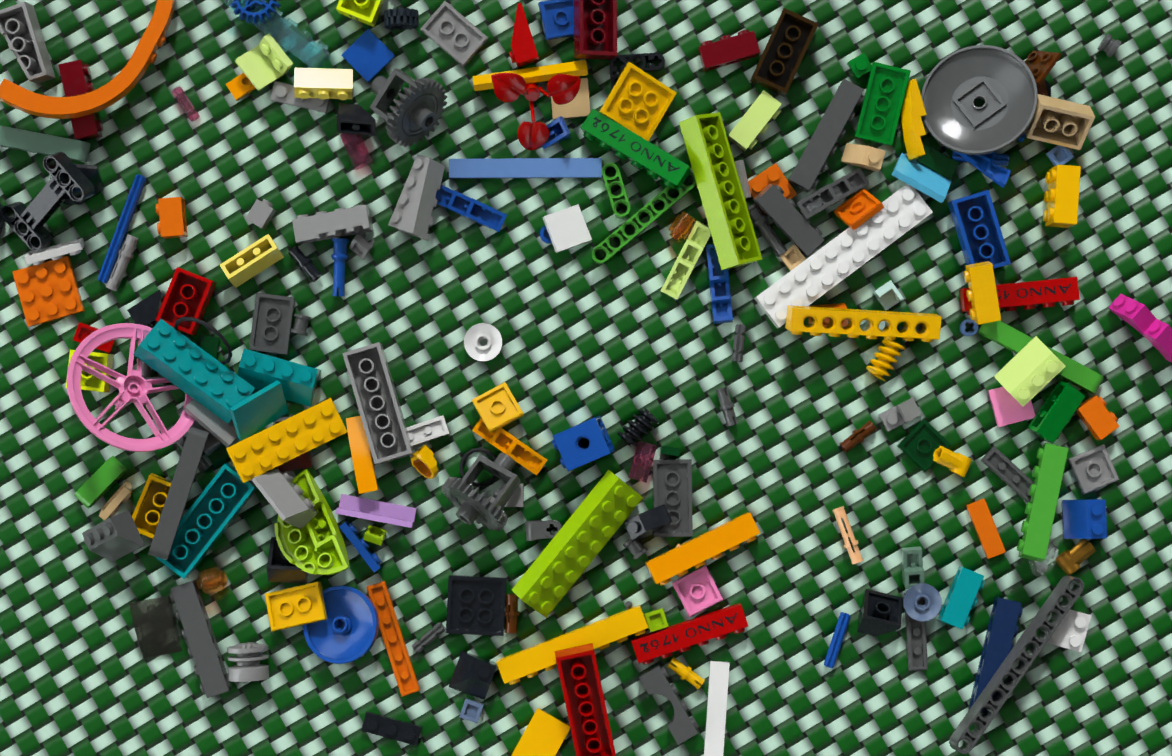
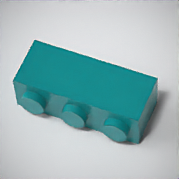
[938,566,985,629]

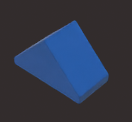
[542,116,571,149]

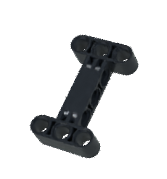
[1,152,95,251]

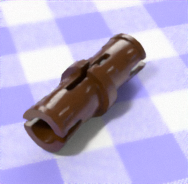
[839,420,877,453]
[505,594,519,633]

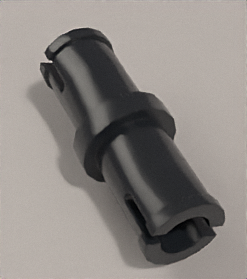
[288,246,322,282]

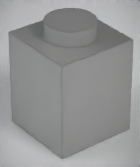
[245,199,276,230]

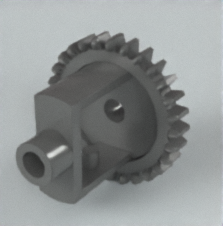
[369,69,447,147]
[441,453,521,531]

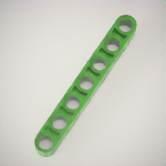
[592,172,696,265]
[978,321,1104,394]

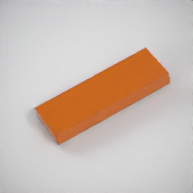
[966,498,1006,559]

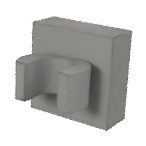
[349,233,374,260]

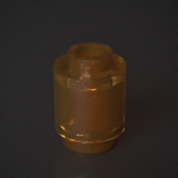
[668,212,695,241]

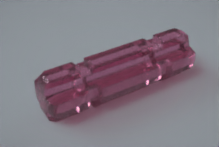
[172,86,200,122]

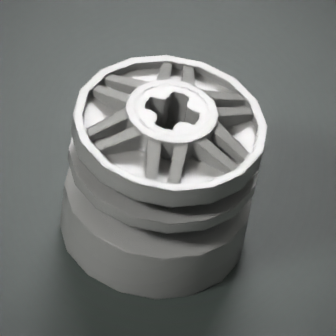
[227,642,269,682]

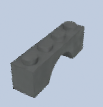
[639,664,699,745]

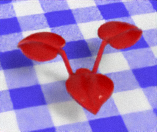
[491,73,581,151]

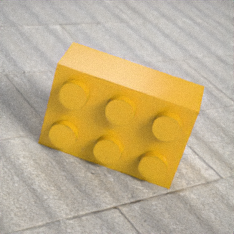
[1043,165,1081,228]

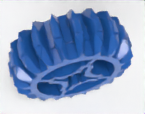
[230,0,281,25]

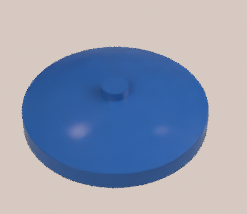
[303,586,379,664]

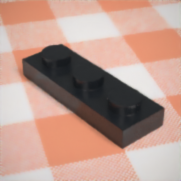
[361,711,422,746]

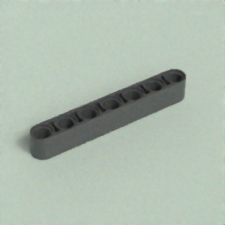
[148,427,209,560]

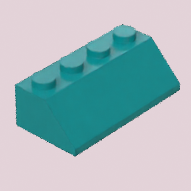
[238,349,321,407]

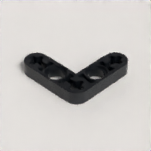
[610,53,665,90]

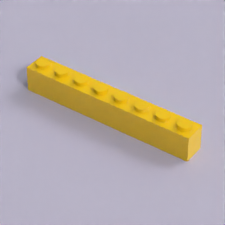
[496,605,649,685]

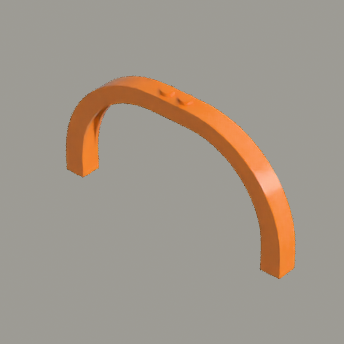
[0,0,175,119]

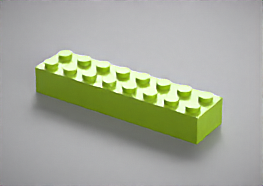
[679,112,762,270]
[512,469,643,618]

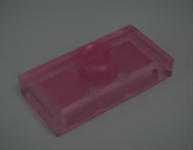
[628,441,657,483]

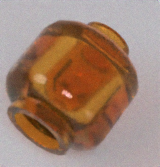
[197,567,227,594]

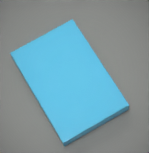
[892,153,951,203]

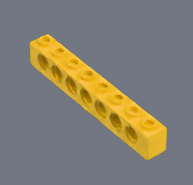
[785,305,942,342]

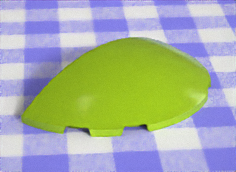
[274,469,350,575]

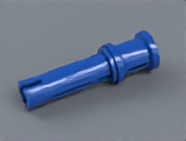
[331,238,349,296]

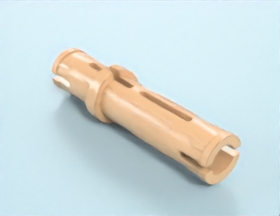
[832,506,863,564]

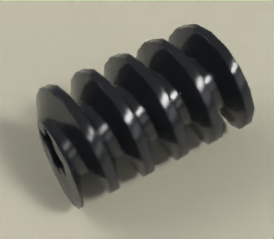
[616,407,659,447]

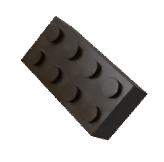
[750,8,818,97]

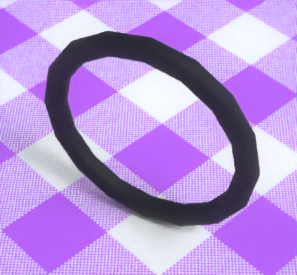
[459,448,496,487]

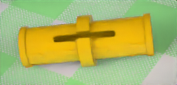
[667,657,705,689]

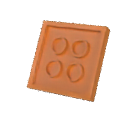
[12,256,85,327]

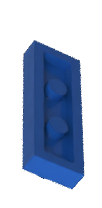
[339,521,382,572]

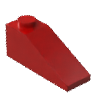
[509,3,539,67]

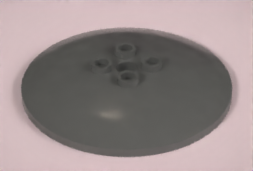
[921,45,1038,155]

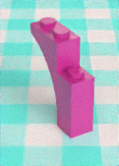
[1108,294,1172,363]

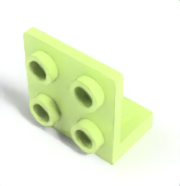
[235,33,293,91]

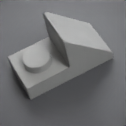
[878,397,921,431]

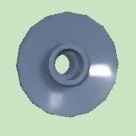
[903,583,942,621]

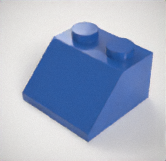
[1062,499,1107,539]

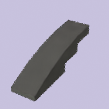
[796,167,870,220]

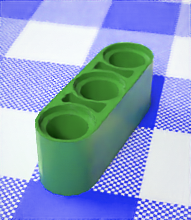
[602,163,630,219]
[74,456,127,509]

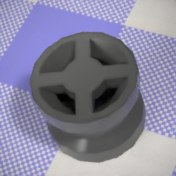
[1097,33,1121,58]

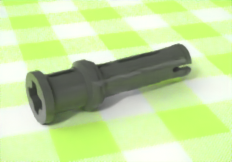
[748,203,787,257]

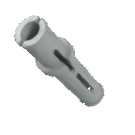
[106,234,139,292]

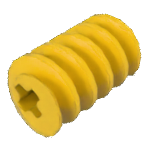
[866,339,906,382]

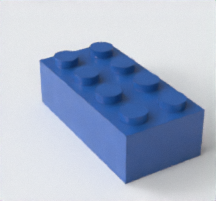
[948,190,1011,269]

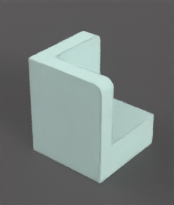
[873,280,904,310]

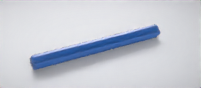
[98,174,146,283]

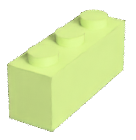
[727,90,782,151]

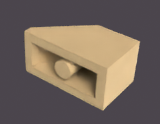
[841,143,886,172]

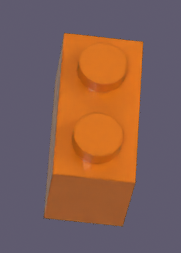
[156,197,188,239]
[1075,395,1120,440]

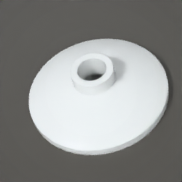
[464,323,502,361]

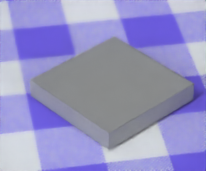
[1067,444,1119,495]

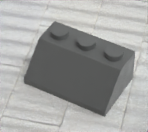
[82,510,145,562]

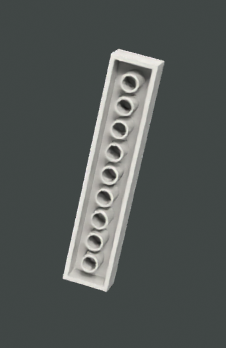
[754,184,933,329]

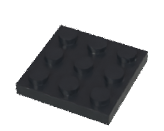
[446,575,507,636]

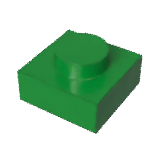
[847,53,872,79]

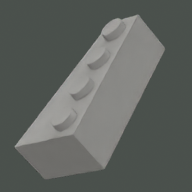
[0,2,56,84]
[292,205,374,244]

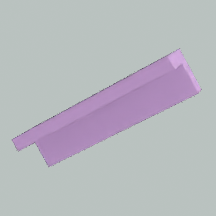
[336,494,417,528]

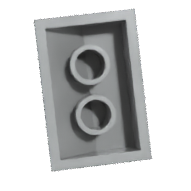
[252,469,318,529]

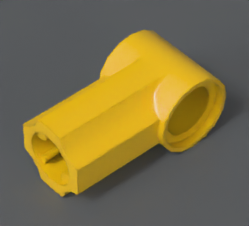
[933,446,973,477]

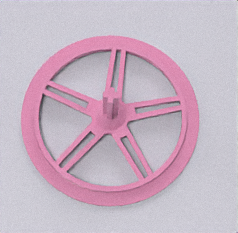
[67,323,195,452]

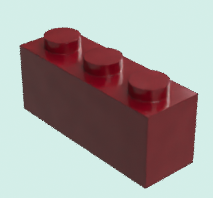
[698,29,760,72]

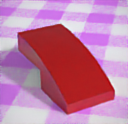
[73,322,114,353]

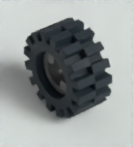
[384,8,419,30]

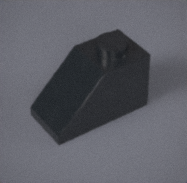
[337,103,376,136]
[127,290,166,328]
[624,504,673,540]

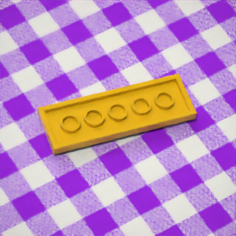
[226,398,347,483]

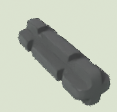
[732,324,746,362]
[412,622,446,653]

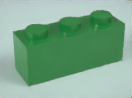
[1028,381,1085,444]

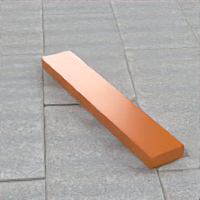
[366,581,420,697]

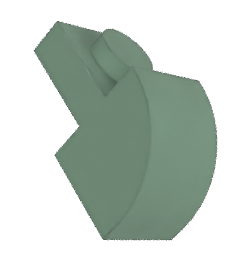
[901,546,925,590]

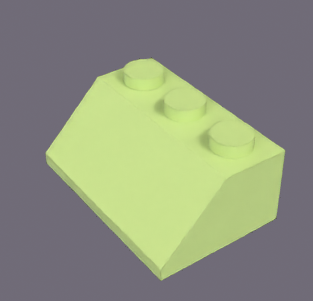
[994,336,1066,407]

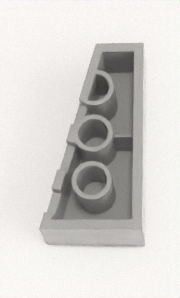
[388,154,445,241]

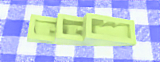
[661,221,711,299]

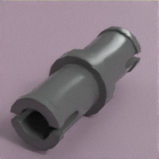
[716,387,738,427]

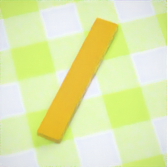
[473,60,588,91]

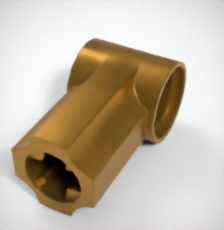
[1055,539,1096,576]

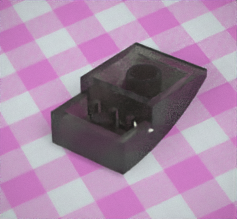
[129,595,182,658]

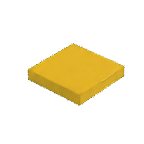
[472,382,524,434]

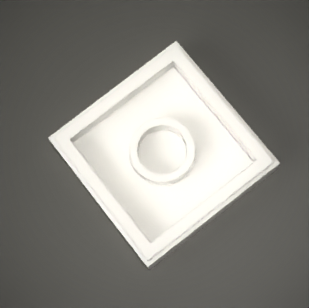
[542,204,592,253]

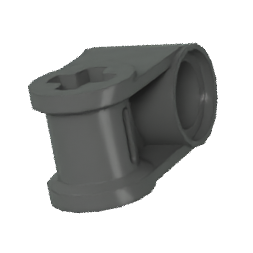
[525,520,562,541]

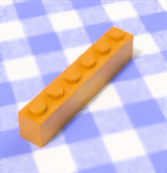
[645,512,760,586]

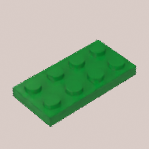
[854,62,911,146]

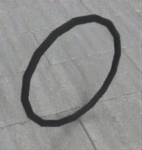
[174,317,232,365]

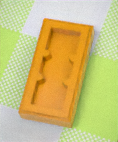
[226,73,256,101]

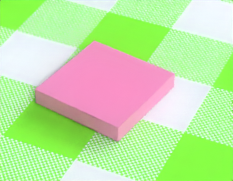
[988,386,1035,427]
[672,565,723,617]

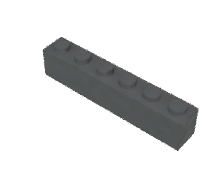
[788,79,864,192]
[169,580,232,698]

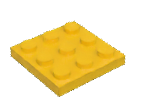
[599,62,677,141]

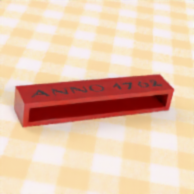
[959,277,1080,315]
[631,603,748,665]

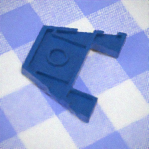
[956,133,1025,188]

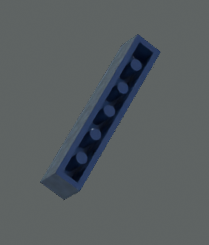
[968,596,1023,714]

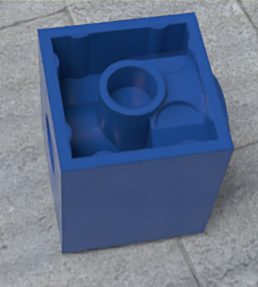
[552,416,615,471]

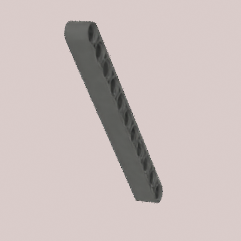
[949,575,1084,754]

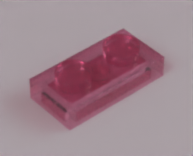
[340,133,373,170]

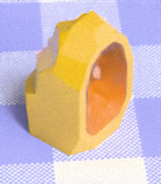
[410,444,439,479]

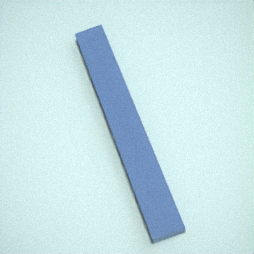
[449,158,602,179]

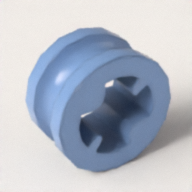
[960,319,978,336]

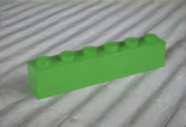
[1017,443,1068,562]

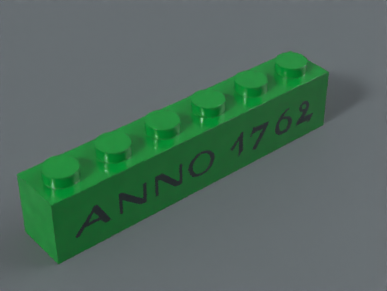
[580,109,691,189]

